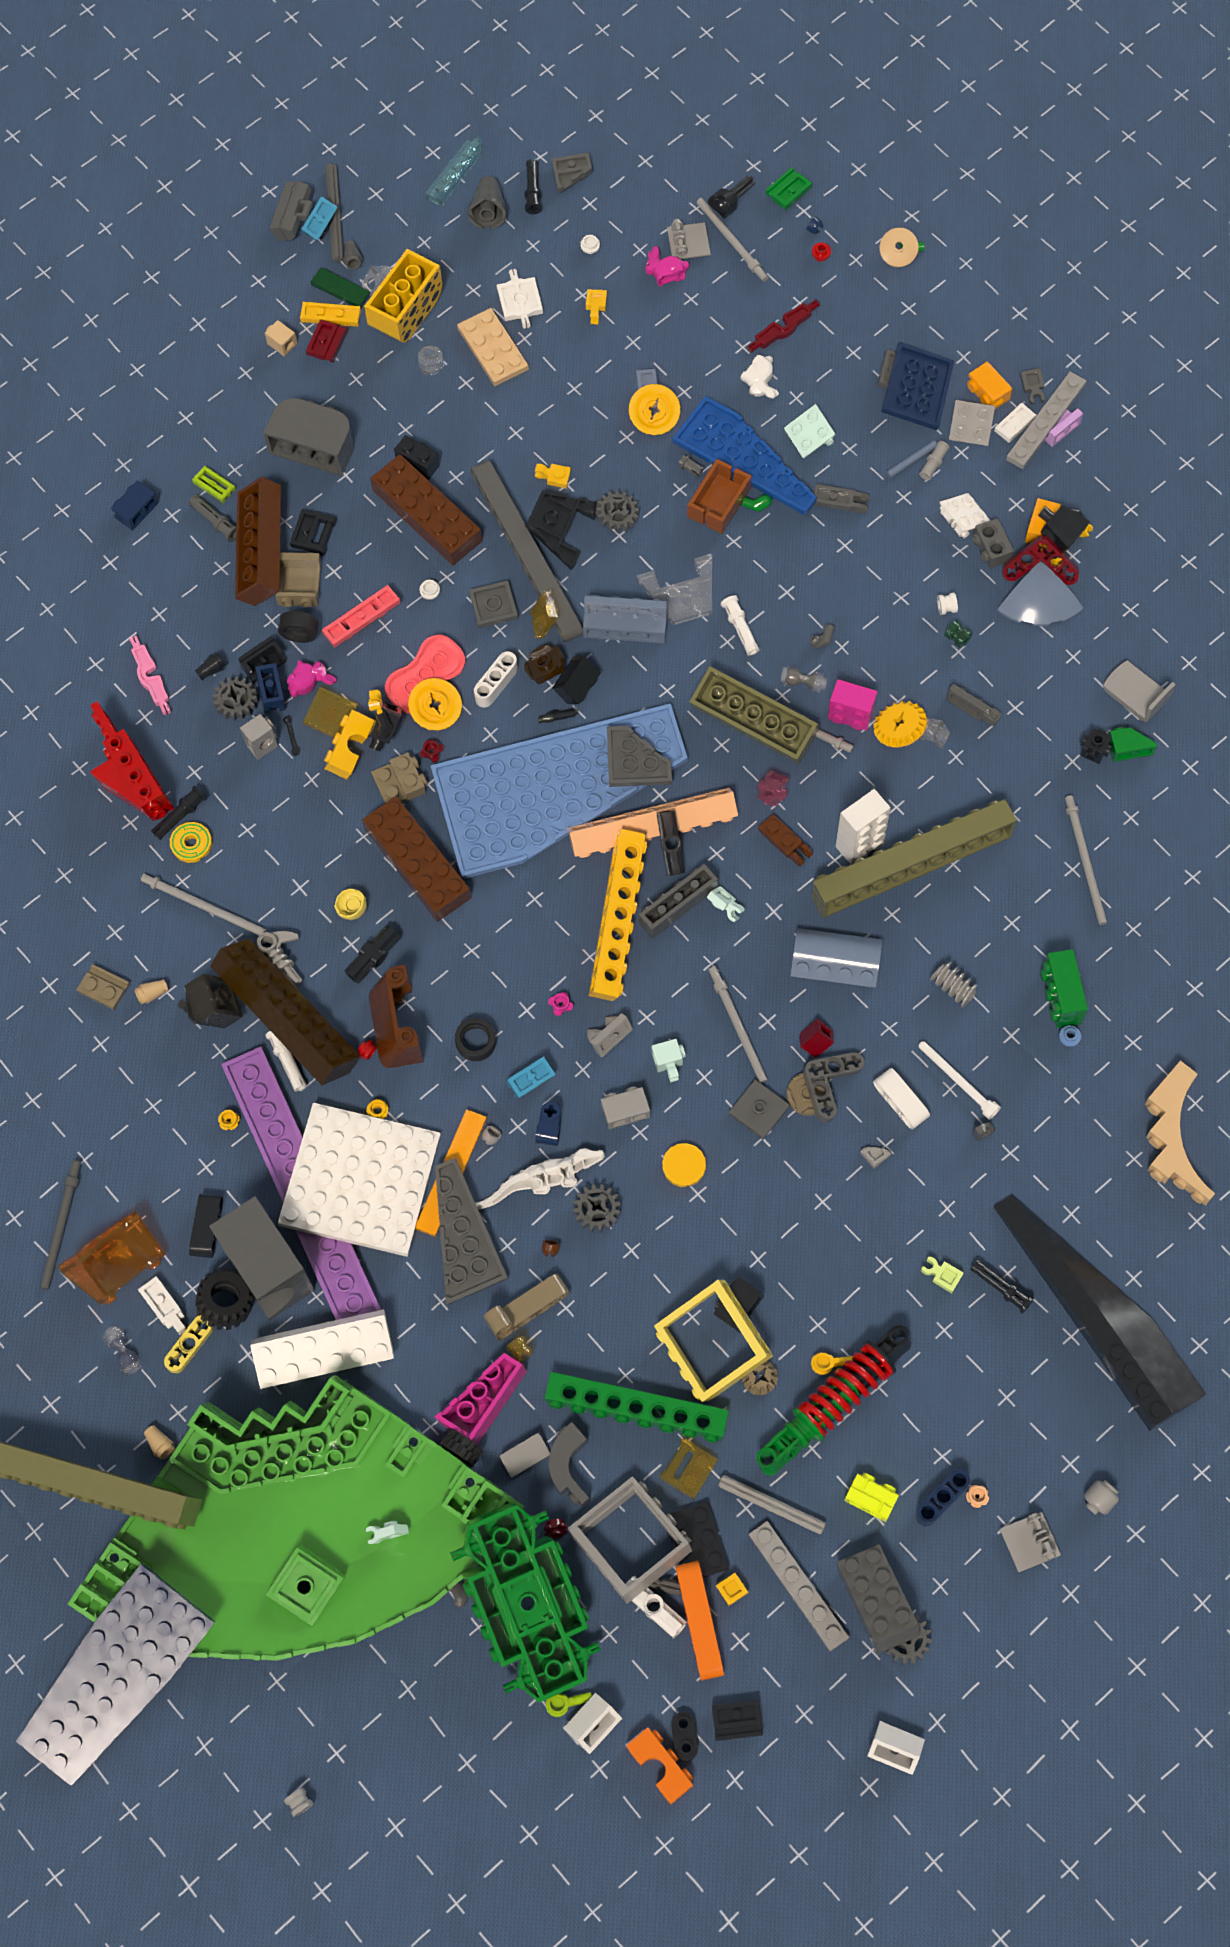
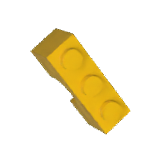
[324,710,375,780]

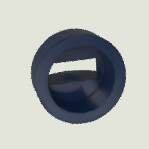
[806,216,823,234]

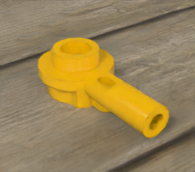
[811,1352,852,1375]

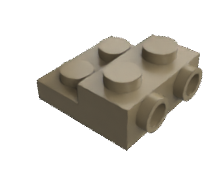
[371,752,427,803]

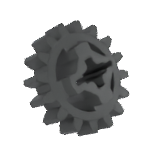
[595,490,639,533]
[212,676,258,721]
[573,1184,621,1233]
[886,1615,932,1665]

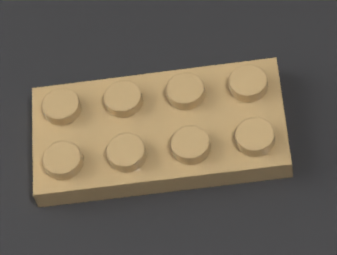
[457,308,529,387]

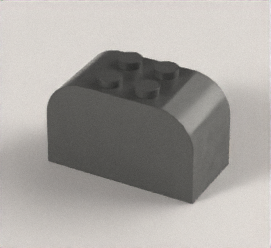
[264,398,354,476]

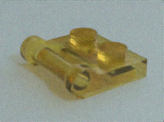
[659,1438,718,1500]

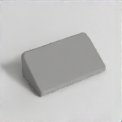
[499,1433,550,1478]

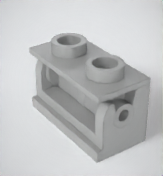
[601,1087,650,1130]

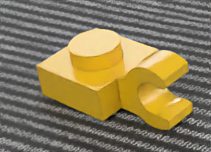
[586,289,607,324]
[535,464,571,489]

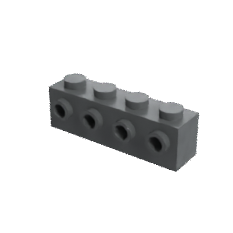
[639,864,718,939]

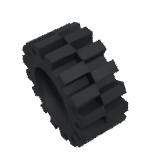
[440,1428,484,1467]

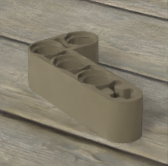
[484,1274,570,1341]

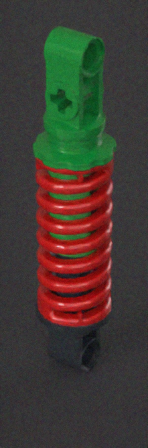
[756,1325,912,1476]

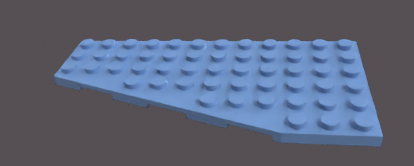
[431,703,688,879]

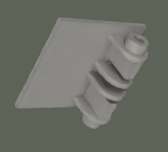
[667,219,711,259]
[949,400,995,446]
[1000,1512,1061,1573]

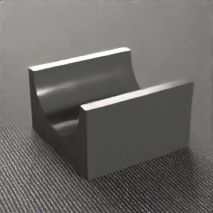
[209,1196,315,1320]

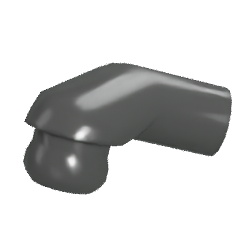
[809,624,835,649]

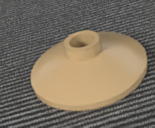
[880,228,918,267]

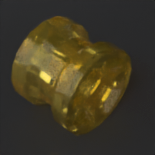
[506,1336,534,1362]

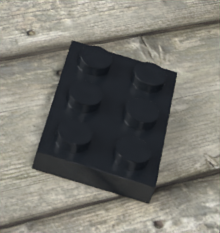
[670,1502,729,1578]

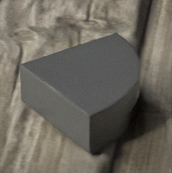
[973,1123,995,1141]

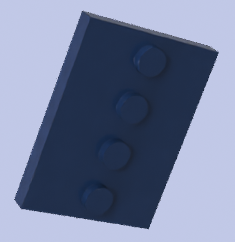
[881,342,954,431]

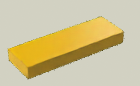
[300,302,361,327]

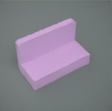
[1045,409,1083,447]

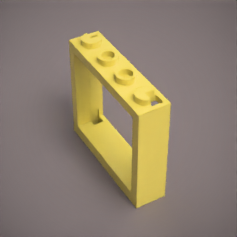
[654,1280,773,1402]

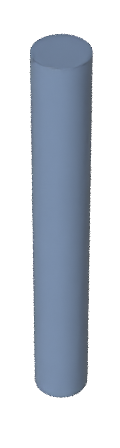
[886,440,937,478]

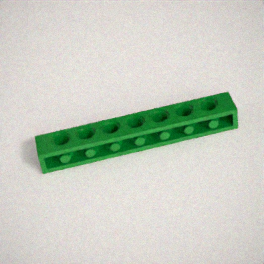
[545,1372,729,1443]

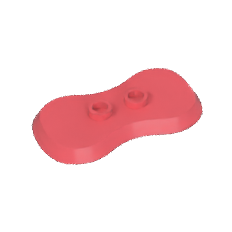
[385,635,465,713]

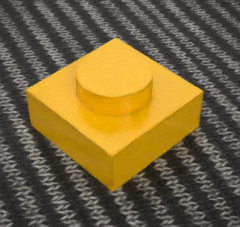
[716,1573,748,1606]

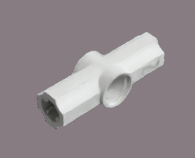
[625,1576,687,1639]

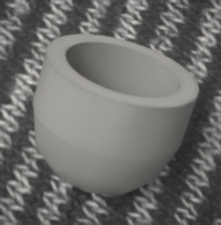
[482,1126,501,1145]

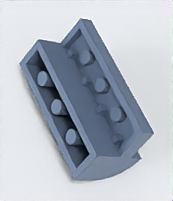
[583,595,667,644]
[791,928,882,988]

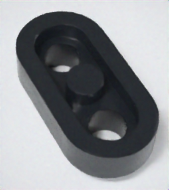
[671,1712,698,1761]

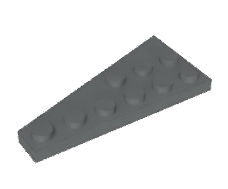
[435,1158,508,1306]

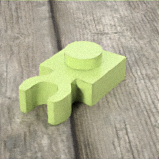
[921,1257,964,1293]

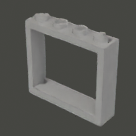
[567,1476,692,1604]

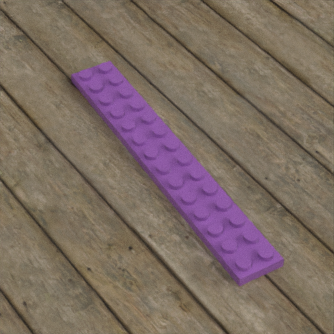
[221,1046,381,1320]

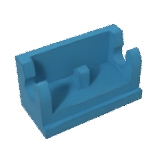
[300,196,338,241]
[506,1057,556,1098]

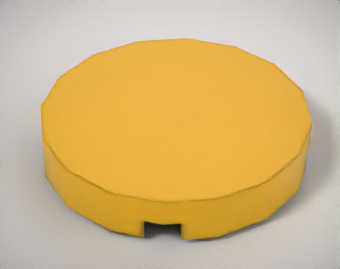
[662,1143,706,1187]

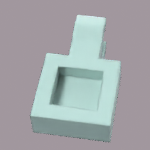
[707,886,745,922]
[366,1521,409,1544]

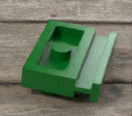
[765,167,812,210]

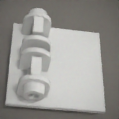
[940,493,990,538]

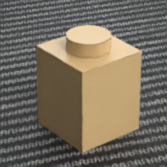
[265,320,297,356]

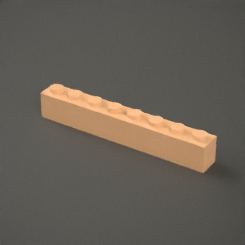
[567,788,738,858]

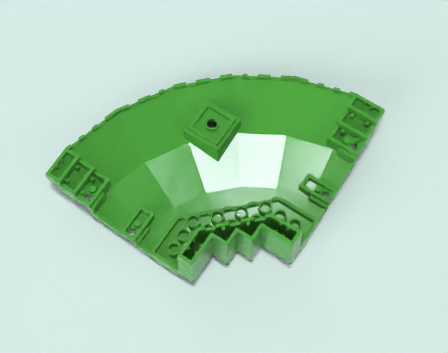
[68,1375,524,1661]

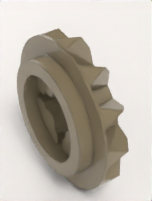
[742,1361,778,1395]

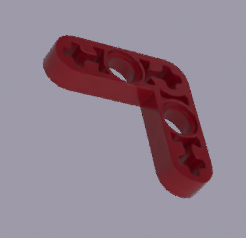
[1002,536,1079,585]

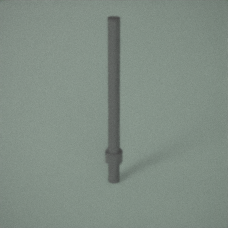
[40,1160,81,1290]

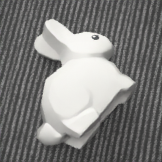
[740,355,779,399]

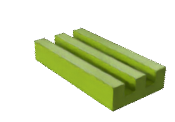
[192,466,236,504]

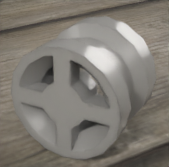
[284,1787,314,1817]

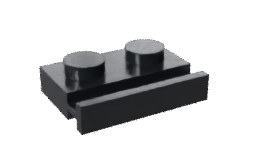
[712,1700,763,1741]

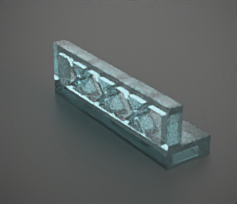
[425,136,483,206]

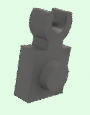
[1020,368,1045,405]

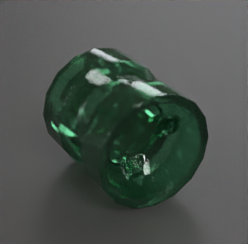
[944,620,973,649]

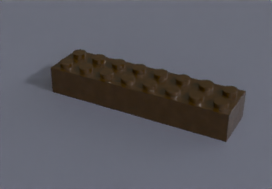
[210,938,360,1085]

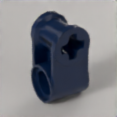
[535,1102,561,1146]

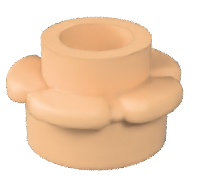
[966,1485,989,1508]

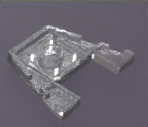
[636,554,712,625]

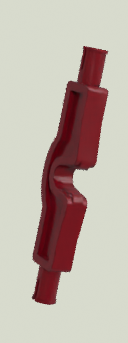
[747,299,820,353]

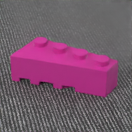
[435,1353,527,1445]

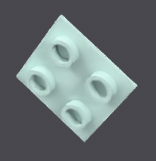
[784,404,836,459]

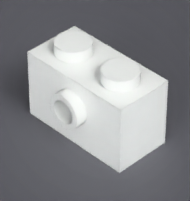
[563,1693,622,1754]
[868,1721,925,1775]

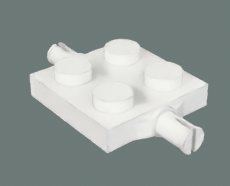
[497,269,543,328]

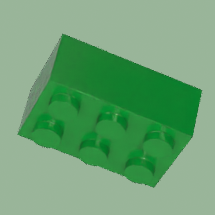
[1040,949,1088,1028]

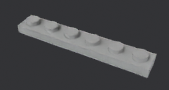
[1006,372,1087,469]
[748,1521,849,1652]

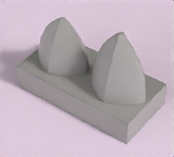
[587,1013,633,1058]

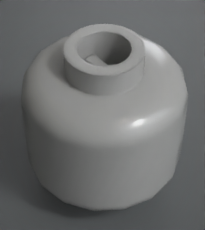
[1084,1480,1119,1515]

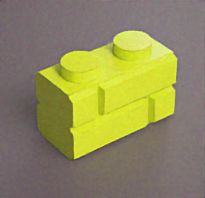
[844,1473,899,1522]

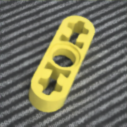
[164,1315,214,1373]

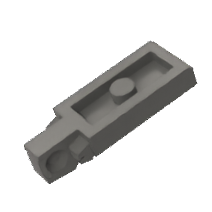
[946,684,1002,727]

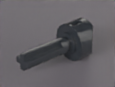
[708,176,755,219]

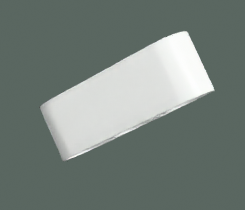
[474,652,518,708]
[873,1068,930,1130]

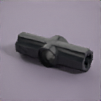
[656,810,685,876]
[344,925,401,984]

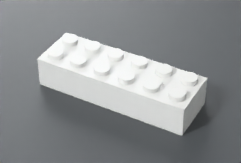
[250,1309,394,1389]

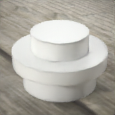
[581,235,600,254]
[420,580,440,600]

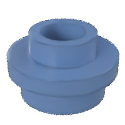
[1059,1026,1081,1047]

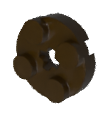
[524,645,565,684]

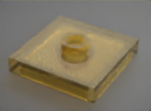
[303,687,357,738]

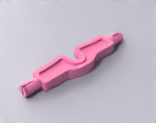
[129,636,171,715]

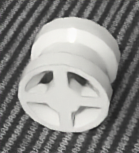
[937,592,958,615]

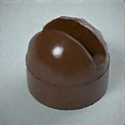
[542,1240,560,1257]

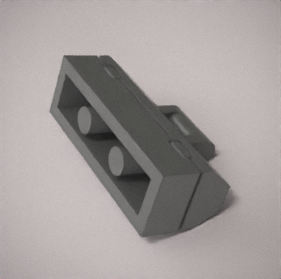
[269,181,313,241]

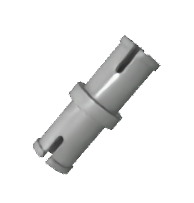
[919,441,950,480]

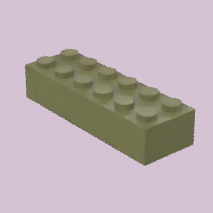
[689,666,820,765]

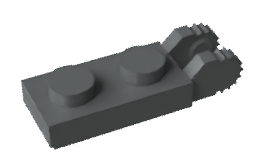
[814,484,870,514]

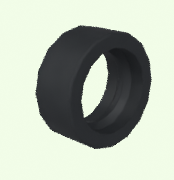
[278,611,318,643]
[455,1018,496,1061]

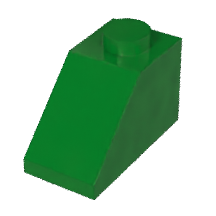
[1109,727,1157,762]

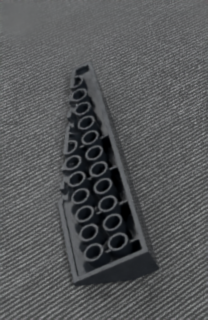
[994,1195,1206,1431]

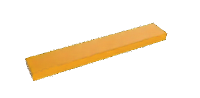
[415,1109,487,1237]

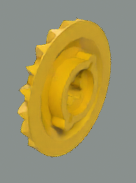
[629,384,680,436]
[408,678,462,731]
[873,700,927,747]

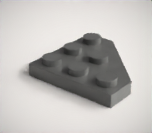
[607,726,672,787]

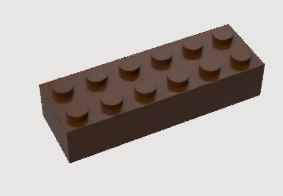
[370,454,482,566]
[235,477,281,606]
[362,797,471,922]

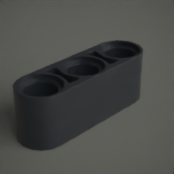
[189,1194,223,1258]

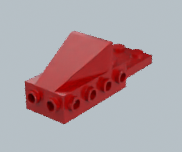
[90,701,174,821]

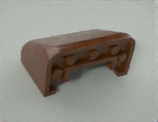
[369,965,423,1068]

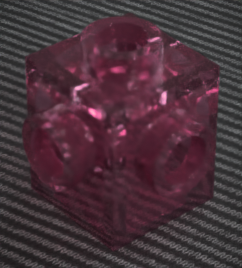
[757,770,790,806]

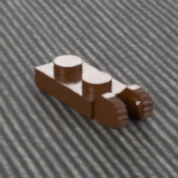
[758,814,813,866]

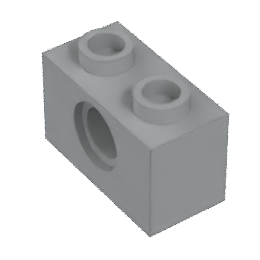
[240,714,278,760]

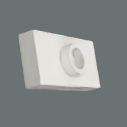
[994,403,1036,443]

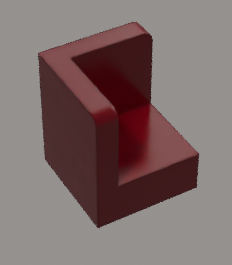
[799,1019,834,1058]

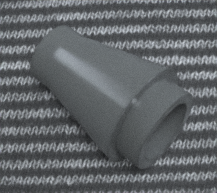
[343,240,362,270]

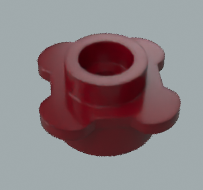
[420,740,444,762]
[544,1519,567,1539]

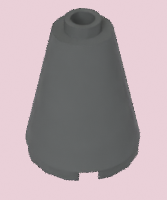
[468,176,506,229]

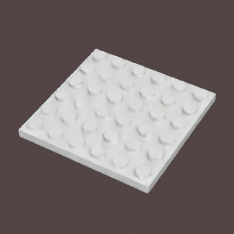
[278,1103,440,1257]

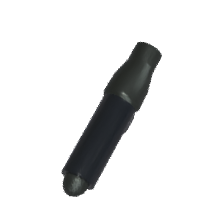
[538,709,578,723]

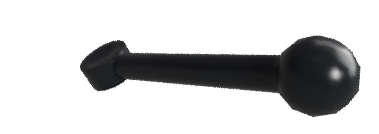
[283,716,300,756]

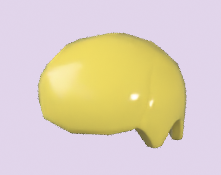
[334,889,367,921]

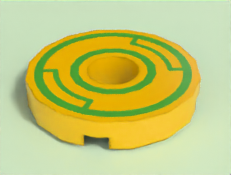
[170,822,212,863]

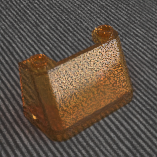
[57,1211,166,1305]

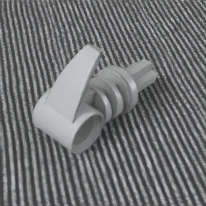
[257,931,302,987]

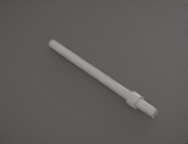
[696,198,769,282]
[708,966,768,1083]

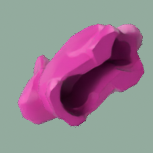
[645,246,689,286]
[287,660,336,697]

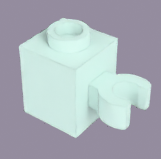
[651,1039,686,1083]

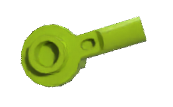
[545,1692,592,1717]

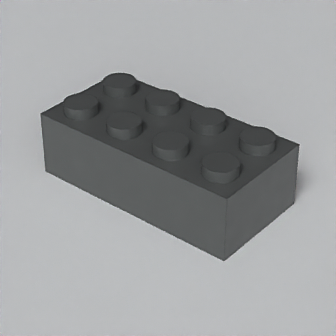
[837,1544,920,1654]

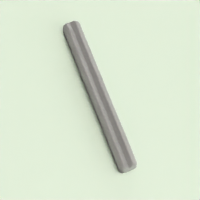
[718,1475,826,1534]

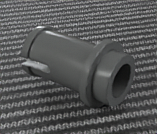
[678,455,704,478]

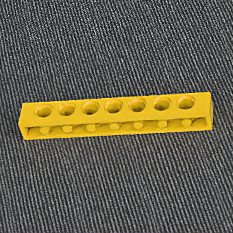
[589,829,647,1001]

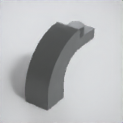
[549,1422,590,1508]

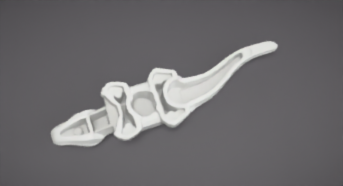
[475,1148,605,1210]

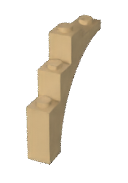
[1145,1060,1215,1206]

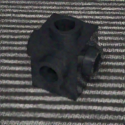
[1080,728,1112,764]

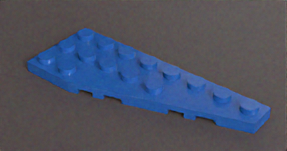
[672,396,817,516]

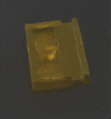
[529,591,558,638]

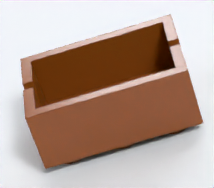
[687,459,752,534]

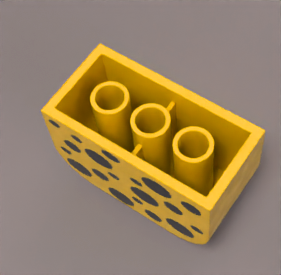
[364,249,442,343]

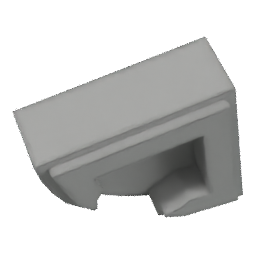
[860,1147,891,1169]

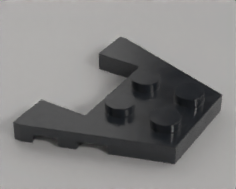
[525,490,597,570]

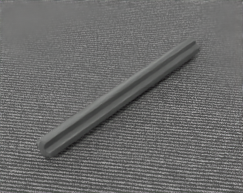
[325,163,343,263]

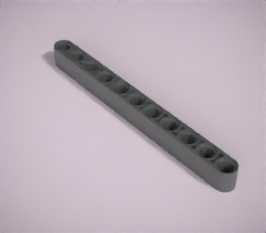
[470,460,583,643]

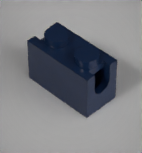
[111,480,159,531]
[255,663,285,714]

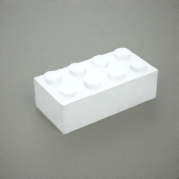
[836,789,891,865]

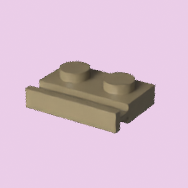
[76,964,130,1011]

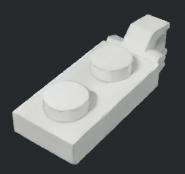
[138,1277,186,1335]

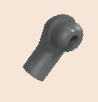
[449,1582,468,1607]

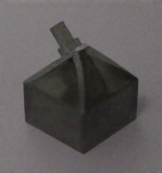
[178,974,243,1029]

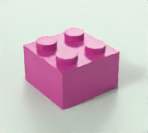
[828,679,877,731]

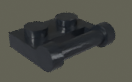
[290,509,337,556]

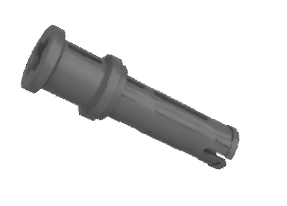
[189,495,236,542]

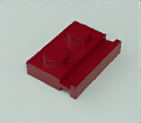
[306,319,347,363]

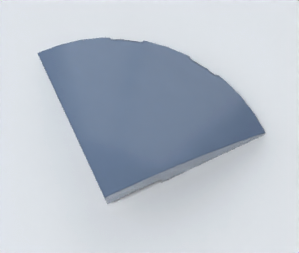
[997,561,1084,627]

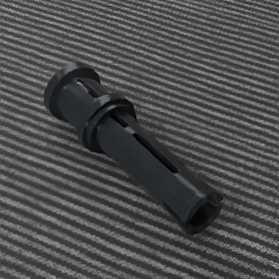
[524,159,542,215]
[151,786,207,840]
[970,1259,1035,1314]

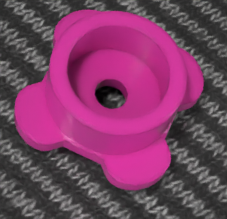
[548,992,573,1016]

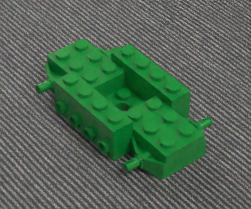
[450,1503,601,1703]

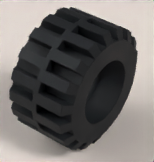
[195,1268,253,1330]

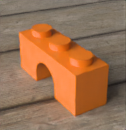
[626,1728,694,1805]

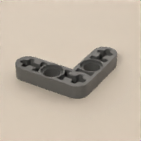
[803,1053,865,1123]

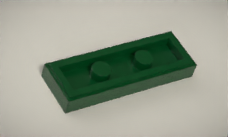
[310,267,370,307]

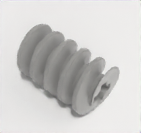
[930,962,978,1008]

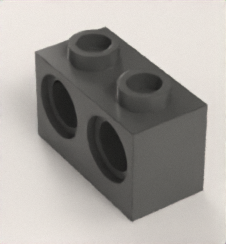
[972,518,1014,569]

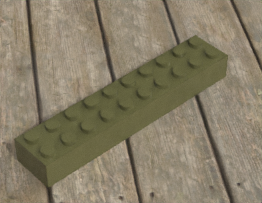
[811,799,1017,919]
[0,1441,203,1530]

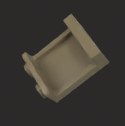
[275,553,321,608]

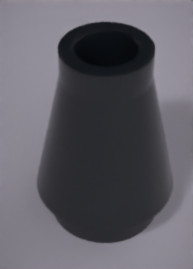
[195,652,226,680]

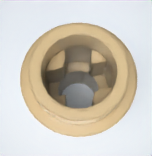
[134,979,168,1004]
[144,1425,175,1460]

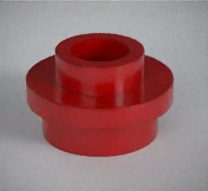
[812,242,831,262]
[357,1040,377,1060]

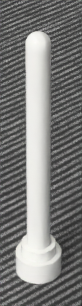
[919,1041,1001,1120]

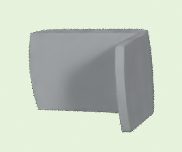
[1103,660,1176,722]

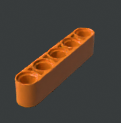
[675,1561,724,1681]

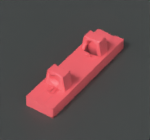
[322,585,400,648]

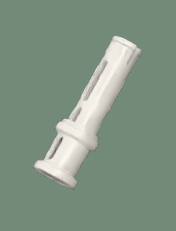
[721,595,760,656]
[265,1031,307,1092]

